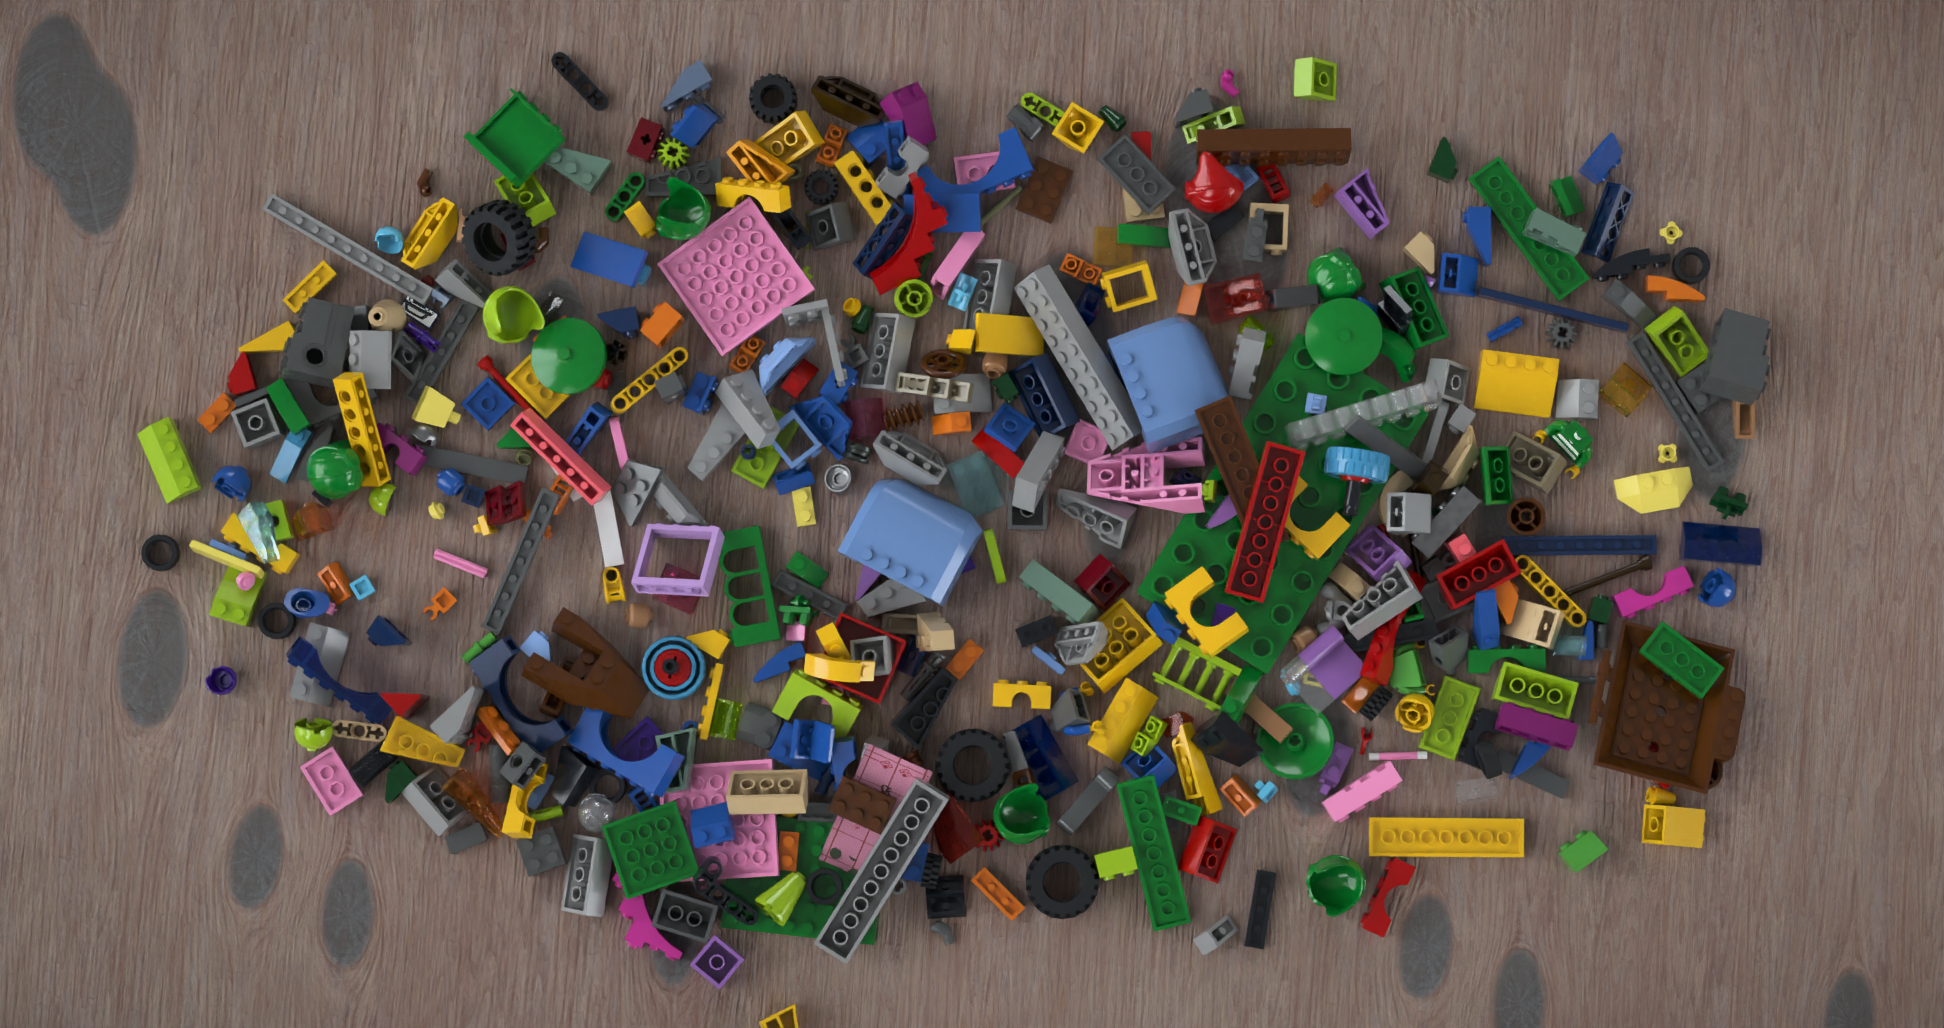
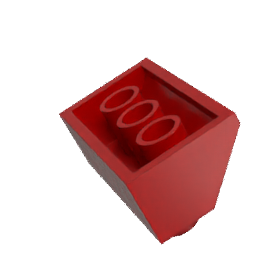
[1436,539,1522,610]

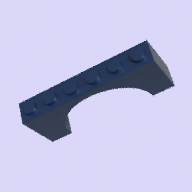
[469,635,574,754]

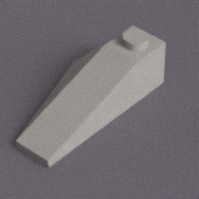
[1056,488,1137,550]

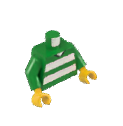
[1533,419,1593,479]

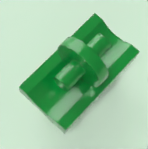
[779,595,819,626]

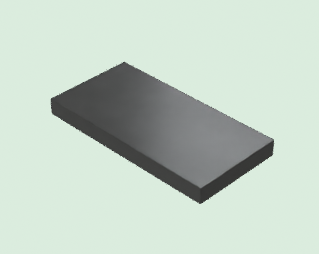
[1097,133,1177,216]

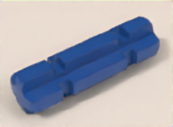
[1486,317,1523,342]

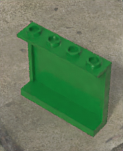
[463,88,566,188]

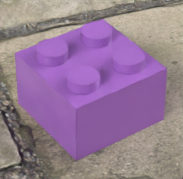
[690,934,746,990]

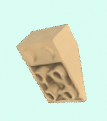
[1500,599,1565,650]

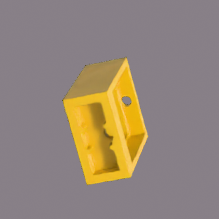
[1099,260,1158,313]

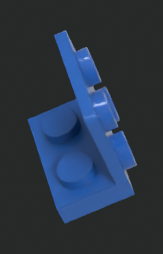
[682,371,719,416]

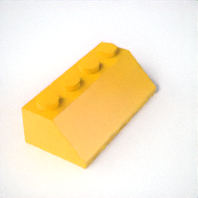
[1086,678,1158,764]

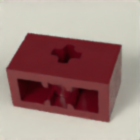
[626,117,665,163]

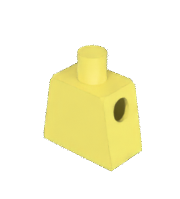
[411,385,461,428]

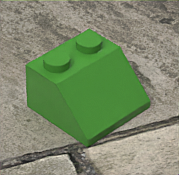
[1558,830,1608,872]

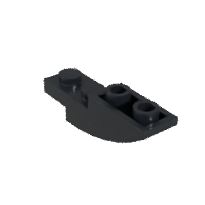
[1591,248,1670,282]

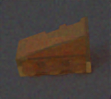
[291,502,334,542]

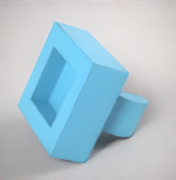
[1254,780,1279,804]

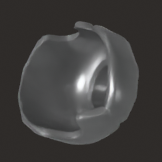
[408,422,439,447]

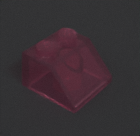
[651,563,700,615]

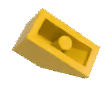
[686,629,730,660]

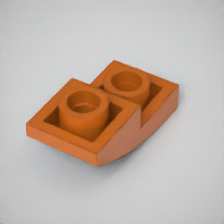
[815,124,848,168]
[1059,253,1103,288]
[729,335,766,373]

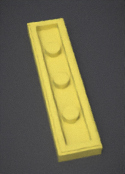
[189,540,265,579]

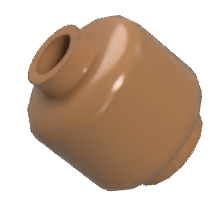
[982,353,1008,379]
[625,603,654,628]
[1290,625,1319,653]

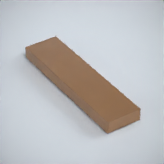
[1223,678,1293,744]

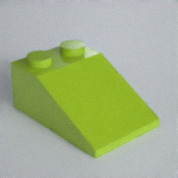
[494,174,557,227]
[1644,306,1709,378]
[209,566,268,627]

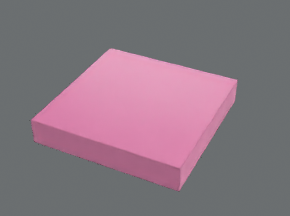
[1064,419,1108,464]

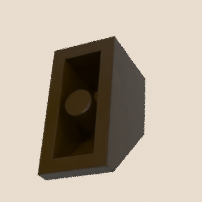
[1410,460,1449,498]

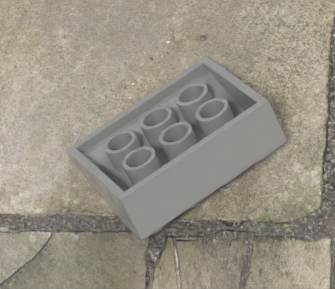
[429,686,485,744]

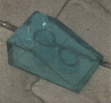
[947,451,1004,517]

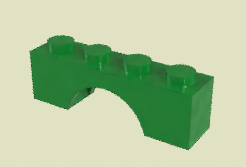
[1466,645,1546,674]

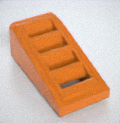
[550,474,574,515]

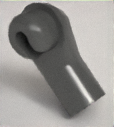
[930,921,954,945]

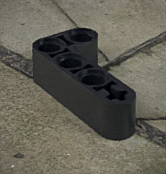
[693,856,758,925]

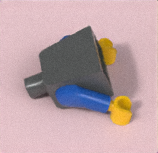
[1049,681,1105,736]

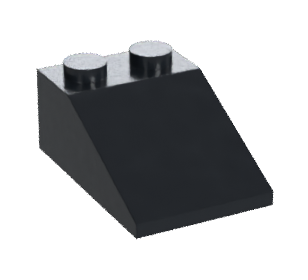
[1191,710,1263,767]

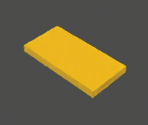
[975,313,1044,357]

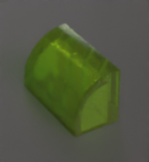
[709,698,743,741]

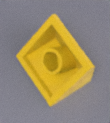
[1052,102,1104,154]

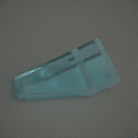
[237,501,279,563]
[1551,635,1587,658]

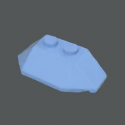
[759,337,816,397]

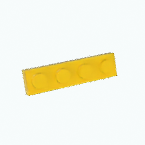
[697,663,724,741]

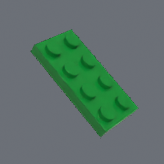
[1639,621,1725,700]

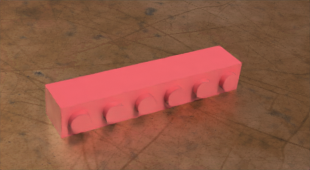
[510,408,612,505]

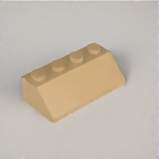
[726,769,808,815]

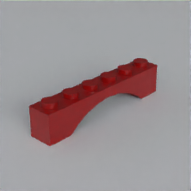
[1359,570,1426,686]

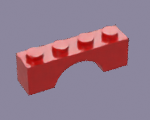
[1360,857,1416,938]

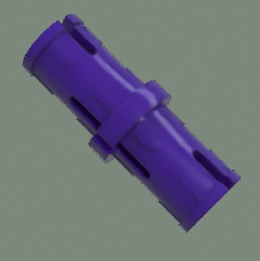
[405,322,440,352]

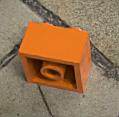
[640,301,685,350]

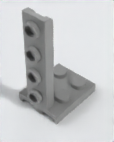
[781,299,848,387]

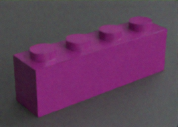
[1494,702,1578,751]

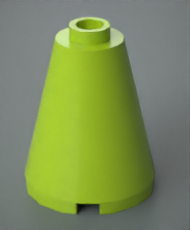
[755,872,807,926]

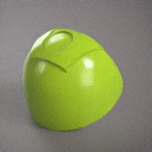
[368,483,398,517]

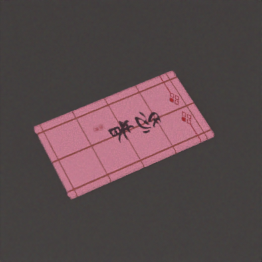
[819,744,933,876]

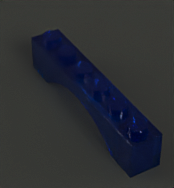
[286,636,392,725]

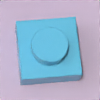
[349,574,376,601]

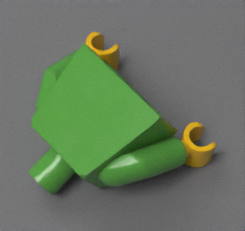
[1389,641,1435,696]

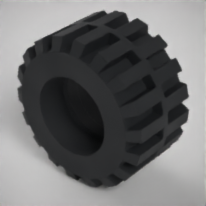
[749,73,798,124]

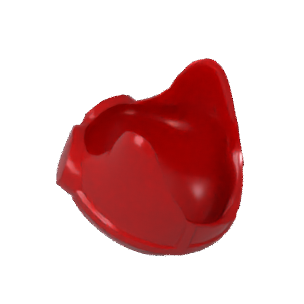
[1184,151,1244,213]

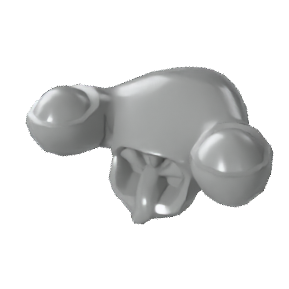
[1316,582,1354,636]

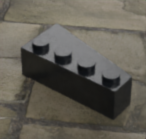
[889,667,957,750]

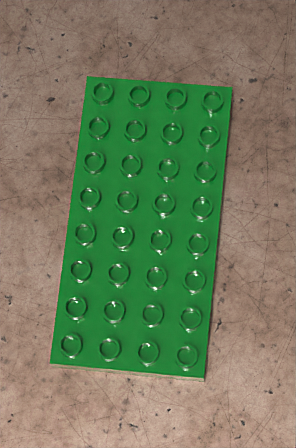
[1135,333,1429,675]

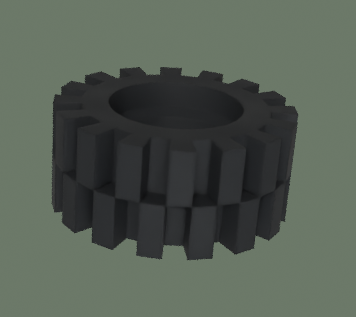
[804,169,839,205]
[1359,685,1393,721]
[920,852,943,889]

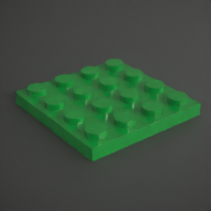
[602,800,699,899]

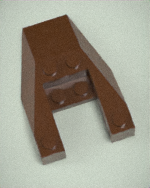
[522,607,650,719]

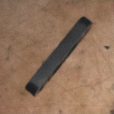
[551,52,608,111]

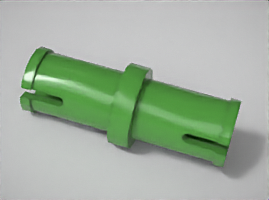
[461,631,498,665]

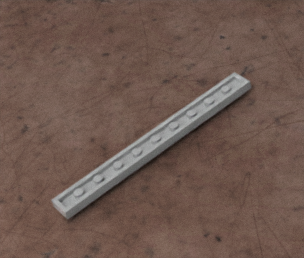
[262,193,433,306]

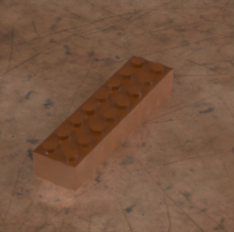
[1195,128,1352,167]

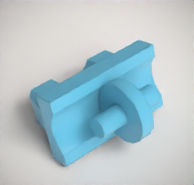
[947,272,978,311]

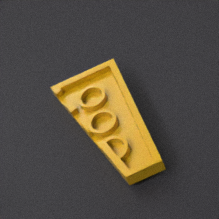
[380,716,466,768]

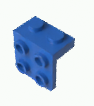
[790,719,835,763]

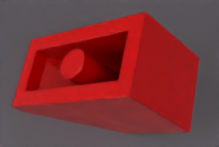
[227,352,259,397]
[780,358,819,400]

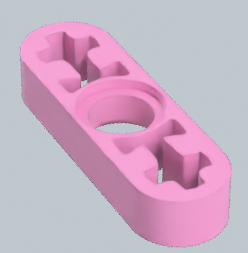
[609,416,629,471]

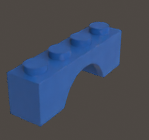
[830,736,858,818]

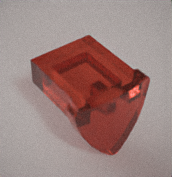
[1161,711,1194,738]

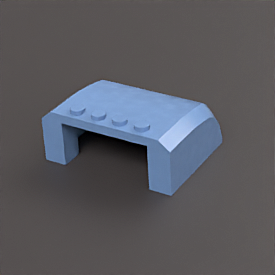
[1107,317,1230,454]
[838,479,983,607]

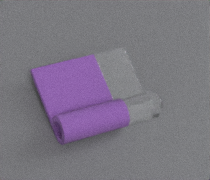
[1279,625,1364,715]

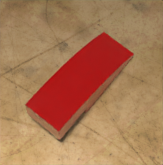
[971,428,1024,479]

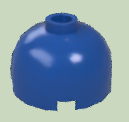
[211,465,251,502]
[1698,568,1736,607]

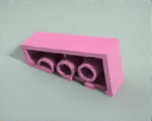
[1321,761,1403,823]

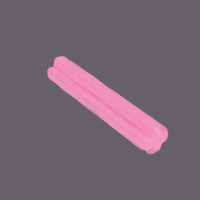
[433,549,488,578]

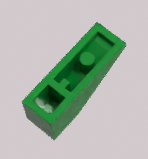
[1219,665,1263,724]

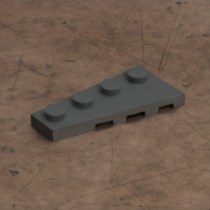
[645,157,722,197]

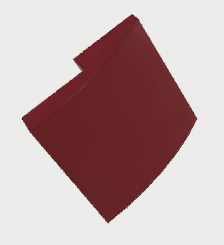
[486,480,526,526]

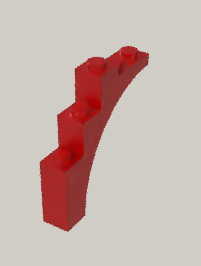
[869,172,948,295]

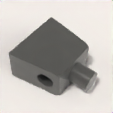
[1428,625,1469,674]

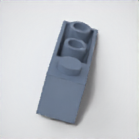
[661,60,713,111]

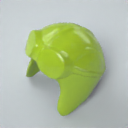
[483,286,545,344]

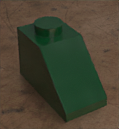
[1427,137,1458,183]
[385,760,418,804]

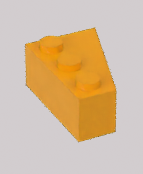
[726,139,796,184]

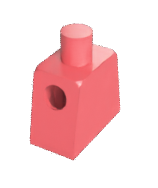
[1443,531,1477,564]

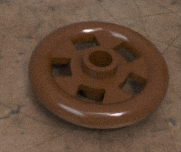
[920,349,966,379]

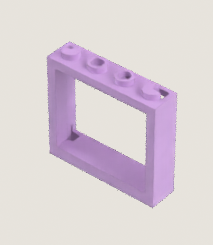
[631,523,725,597]

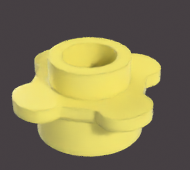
[1659,221,1683,244]
[1658,444,1677,463]

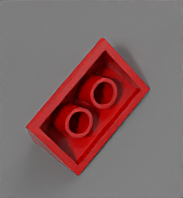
[381,693,429,718]

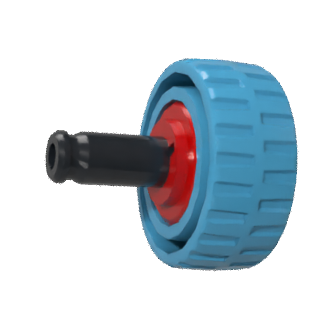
[1324,447,1390,516]
[641,636,706,700]

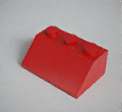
[1178,815,1238,884]

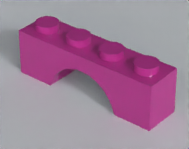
[1611,565,1693,619]

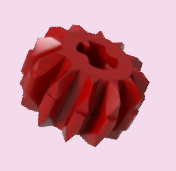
[972,819,1004,852]

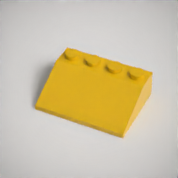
[1473,349,1559,418]
[1079,597,1163,694]

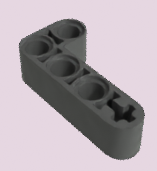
[1056,766,1120,836]

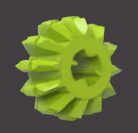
[657,138,690,170]

